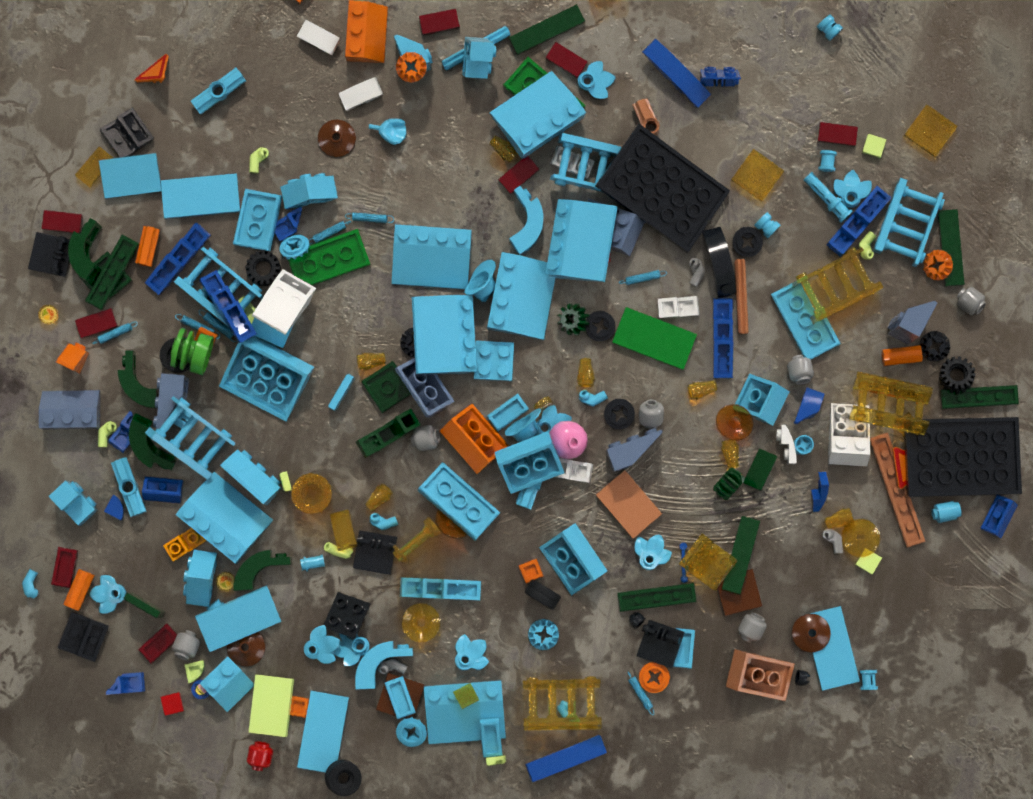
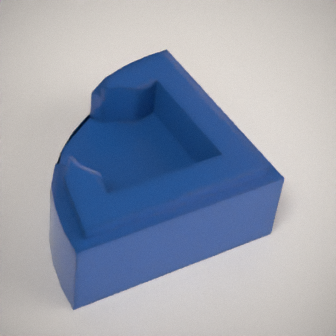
[104,495,124,521]

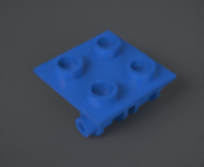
[700,67,741,87]

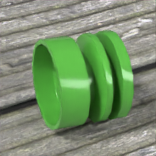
[170,328,214,376]

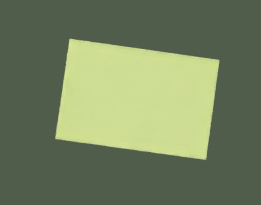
[249,675,294,737]

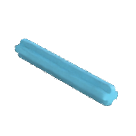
[442,26,510,70]

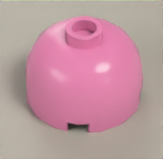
[549,421,588,459]

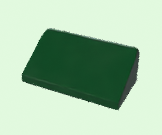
[743,448,777,491]

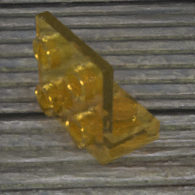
[679,533,737,591]

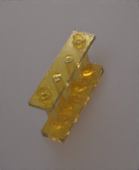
[792,247,884,324]
[849,372,933,435]
[392,517,443,563]
[523,676,602,731]

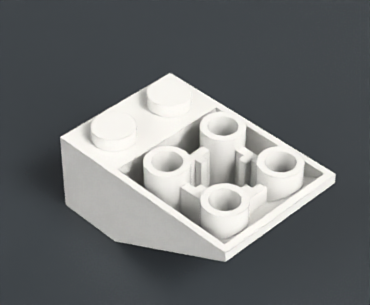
[252,270,316,335]
[828,403,870,466]

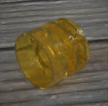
[291,473,332,514]

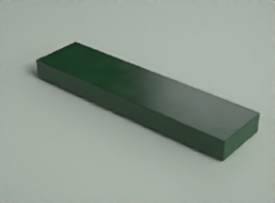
[509,4,585,55]
[938,209,965,287]
[85,234,139,310]
[940,385,1019,409]
[722,516,760,595]
[617,583,697,612]

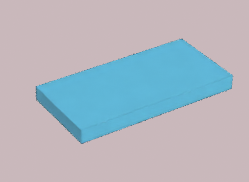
[161,173,240,219]
[771,277,841,360]
[417,462,500,541]
[195,586,281,652]
[809,606,860,691]
[297,691,349,773]

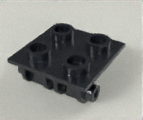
[28,232,70,277]
[353,530,397,575]
[323,592,371,640]
[637,620,685,668]

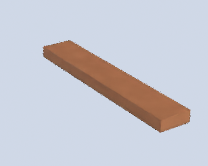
[870,432,926,548]

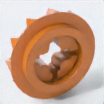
[396,52,427,83]
[923,250,953,280]
[639,662,670,693]

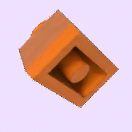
[56,343,89,374]

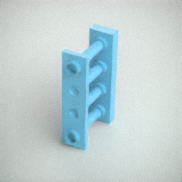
[550,133,621,192]
[873,178,945,267]
[174,247,263,326]
[145,396,235,480]

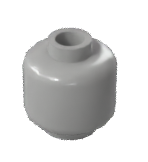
[957,287,986,315]
[787,355,814,385]
[639,399,664,429]
[411,425,441,451]
[738,612,767,643]
[172,630,200,661]

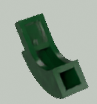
[68,218,102,286]
[118,351,159,409]
[356,409,421,458]
[129,413,178,471]
[233,550,292,591]

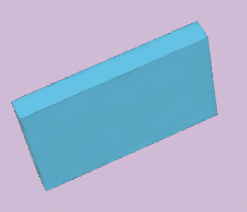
[99,153,162,198]
[233,189,282,252]

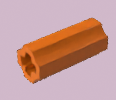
[135,226,160,267]
[881,345,923,366]
[63,569,95,611]

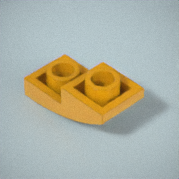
[163,528,207,562]

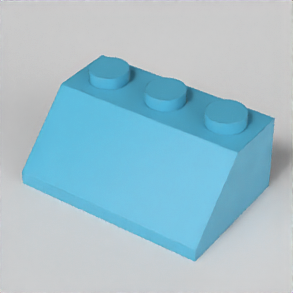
[494,431,565,494]
[220,449,282,506]
[539,523,607,596]

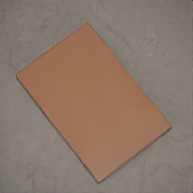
[596,470,662,539]

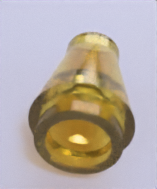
[489,136,517,162]
[357,352,386,371]
[577,358,596,388]
[687,380,717,400]
[720,439,739,468]
[365,483,393,512]
[824,508,854,529]

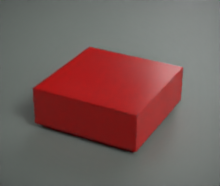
[160,692,184,716]

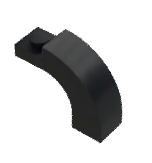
[702,227,737,298]

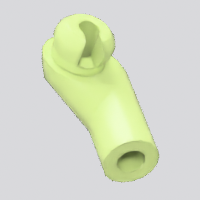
[859,231,877,259]

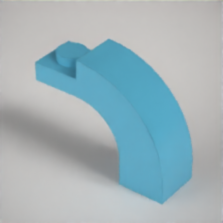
[509,186,543,256]
[355,641,413,689]

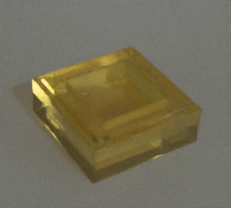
[453,683,479,709]

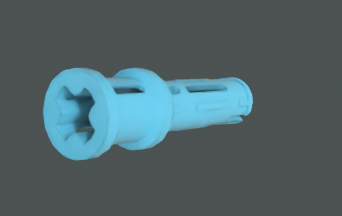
[803,172,853,223]

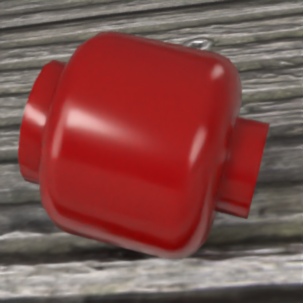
[246,741,273,771]

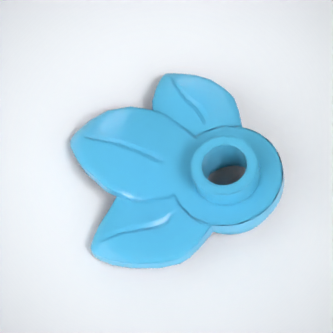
[578,61,616,99]
[833,170,872,208]
[537,405,572,435]
[634,534,672,570]
[89,575,126,614]
[304,625,340,664]
[332,633,370,666]
[455,634,489,670]

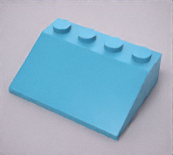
[489,71,586,159]
[545,199,617,282]
[392,224,472,289]
[487,252,555,340]
[412,295,477,374]
[219,336,314,421]
[175,472,273,565]
[424,680,506,744]

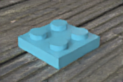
[474,341,514,381]

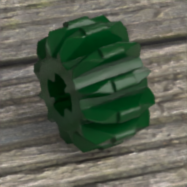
[557,303,590,335]
[713,468,745,500]

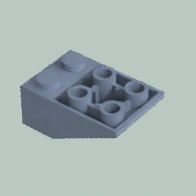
[587,198,645,256]
[153,373,189,429]
[606,428,662,473]

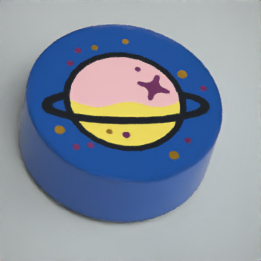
[191,680,210,699]

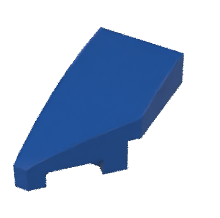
[275,206,302,242]
[794,388,825,424]
[108,411,133,453]
[811,472,829,512]
[106,672,145,695]

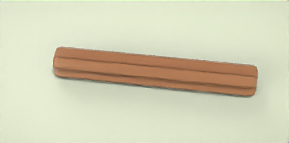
[735,259,749,334]

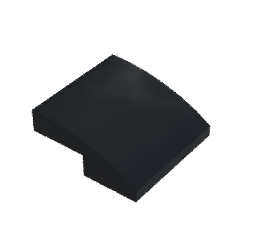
[100,107,154,158]
[57,611,109,662]

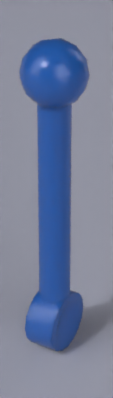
[679,543,688,583]

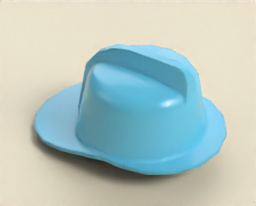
[465,260,496,302]
[505,408,541,442]

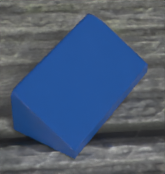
[142,476,183,503]
[981,495,1018,538]

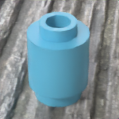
[931,501,962,523]

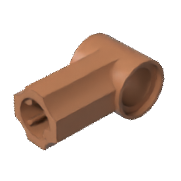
[632,98,660,136]

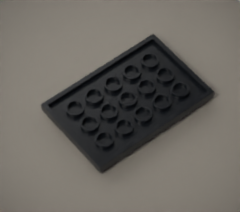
[595,124,730,253]
[904,417,1022,497]

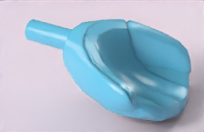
[369,118,407,145]

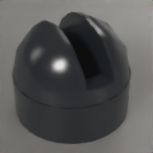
[629,612,646,629]
[795,670,810,686]

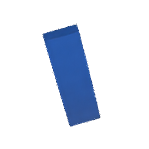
[642,39,711,108]
[826,186,891,257]
[145,223,211,295]
[199,270,257,343]
[713,298,733,378]
[525,735,607,782]

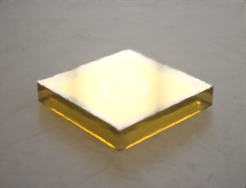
[904,104,957,157]
[731,149,784,202]

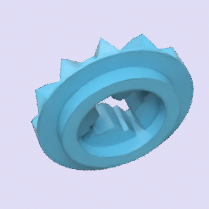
[279,235,310,260]
[528,619,559,650]
[396,717,427,747]

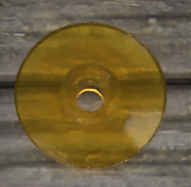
[841,519,880,557]
[402,603,440,642]

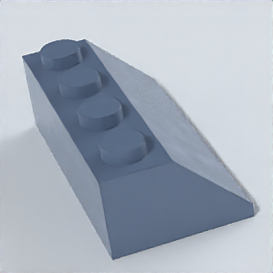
[887,301,937,345]

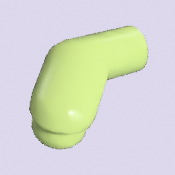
[249,147,269,173]
[98,421,117,447]
[324,542,353,559]

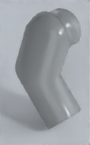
[689,258,705,287]
[822,528,844,554]
[378,658,408,674]

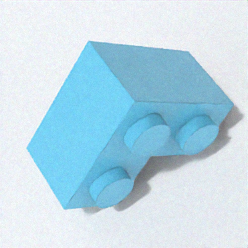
[462,37,496,79]
[281,173,338,209]
[49,480,98,526]
[183,550,217,607]

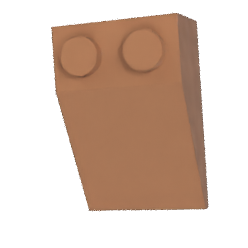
[726,649,795,701]

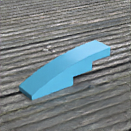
[400,577,481,600]

